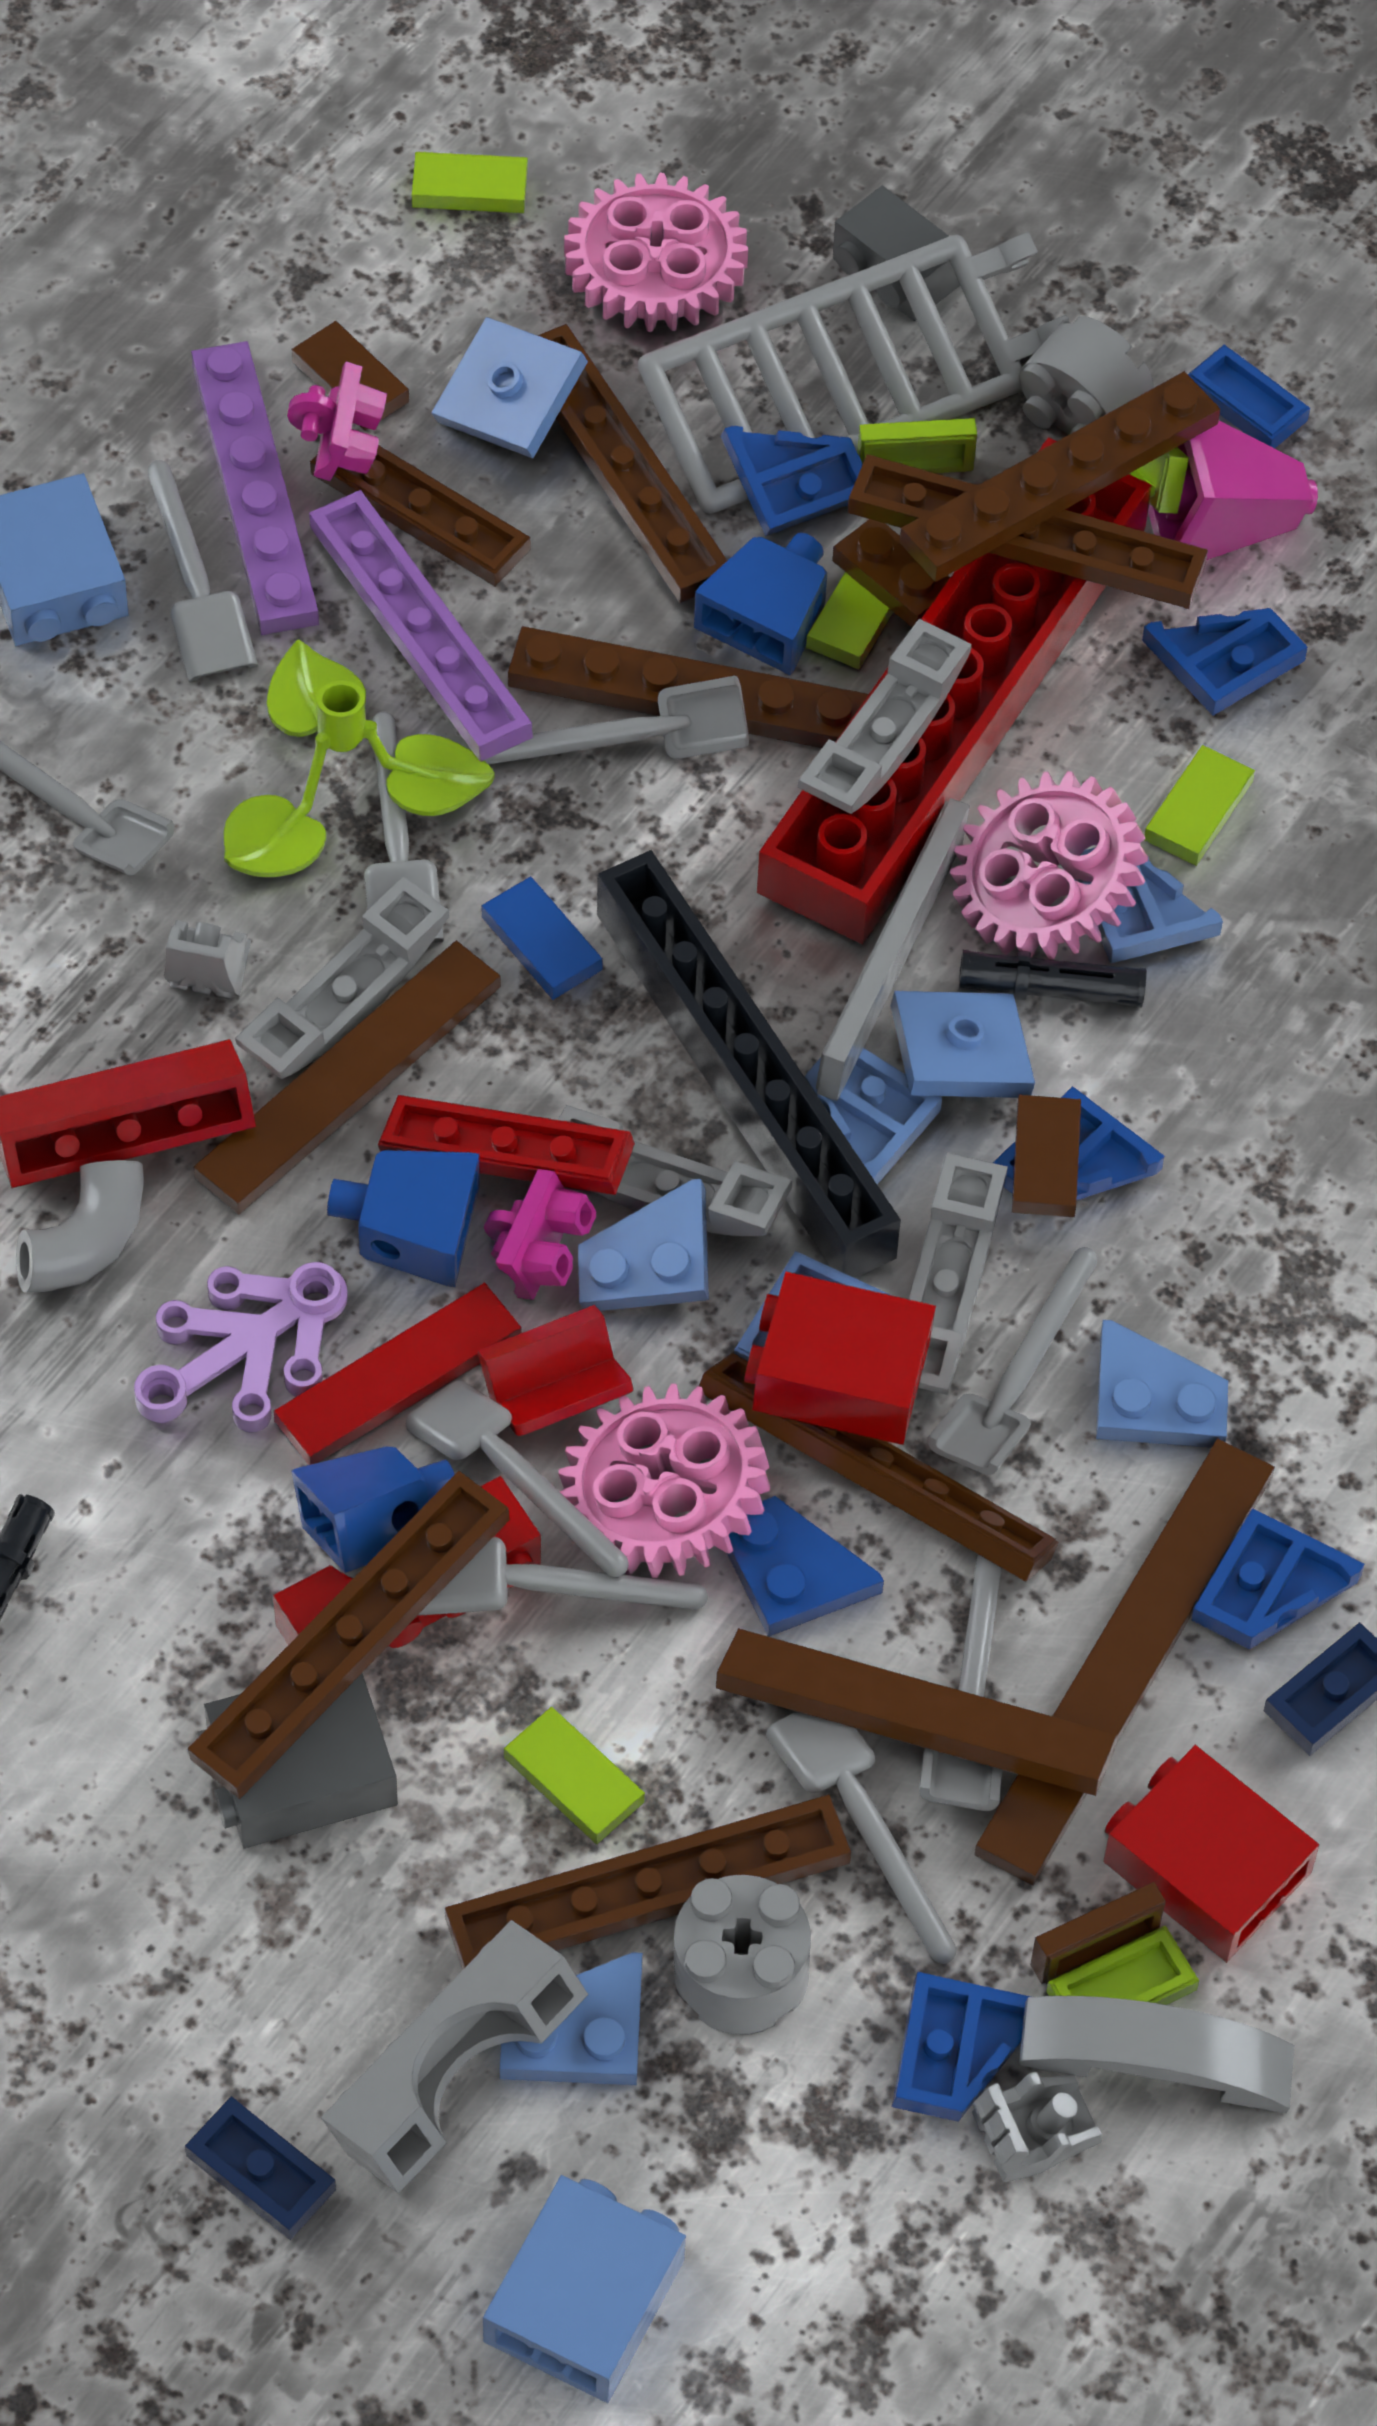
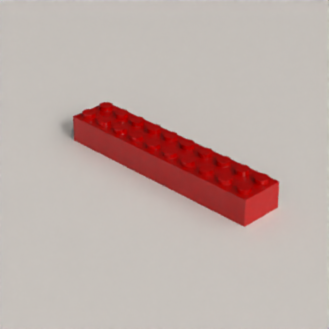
[757,437,1152,945]

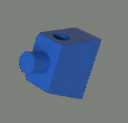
[694,533,827,675]
[327,1150,480,1287]
[291,1446,455,1573]

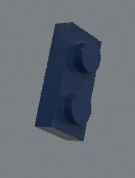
[1263,1622,1377,1756]
[185,2096,336,2240]

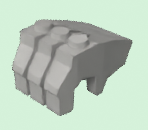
[164,920,251,999]
[972,2072,1102,2182]

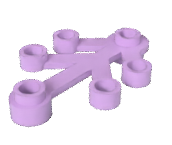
[134,1262,348,1432]

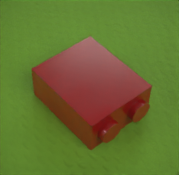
[744,1271,936,1445]
[1103,1744,1320,1963]

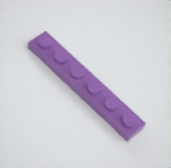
[191,341,319,635]
[309,490,533,762]

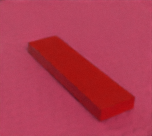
[378,1095,635,1195]
[274,1282,522,1465]

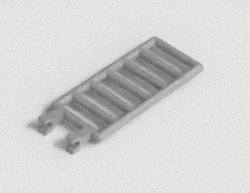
[638,232,1070,514]

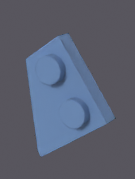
[1074,847,1223,964]
[1096,1320,1228,1448]

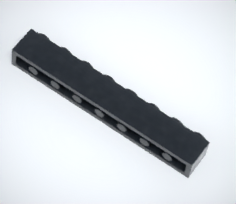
[597,850,901,1278]

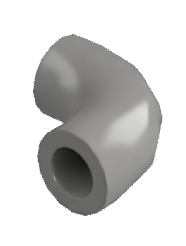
[16,1160,144,1293]

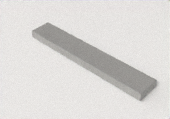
[816,798,970,1101]

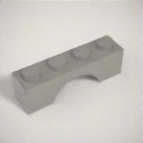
[321,1920,589,2194]

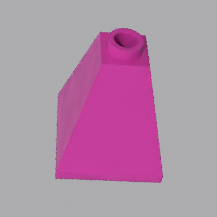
[1148,420,1318,560]

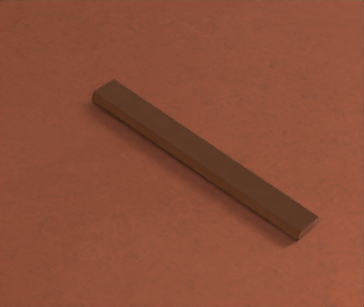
[974,1438,1275,1886]

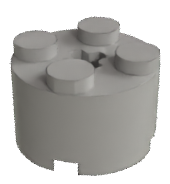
[1019,316,1154,435]
[674,1875,811,2034]

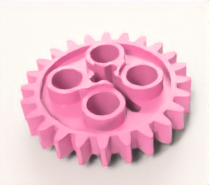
[564,173,748,332]
[950,771,1148,960]
[558,1384,770,1578]

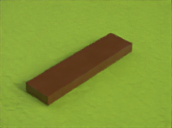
[310,445,531,587]

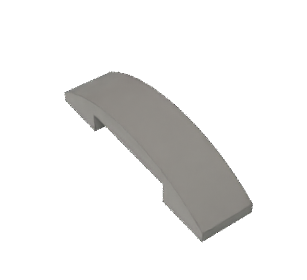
[798,619,972,814]
[235,876,449,1079]
[558,1105,793,1237]
[909,1152,1008,1395]
[1019,1996,1294,2113]

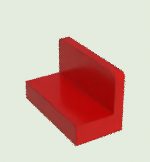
[477,1305,634,1436]

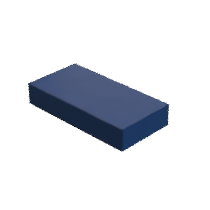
[1188,344,1310,449]
[481,876,603,1000]

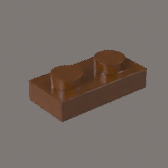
[832,519,950,627]

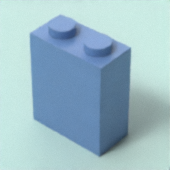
[0,473,129,646]
[483,2175,686,2403]

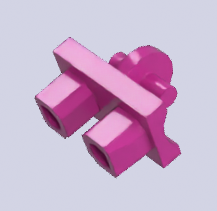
[287,362,387,481]
[484,1169,596,1300]

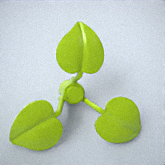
[224,639,495,877]

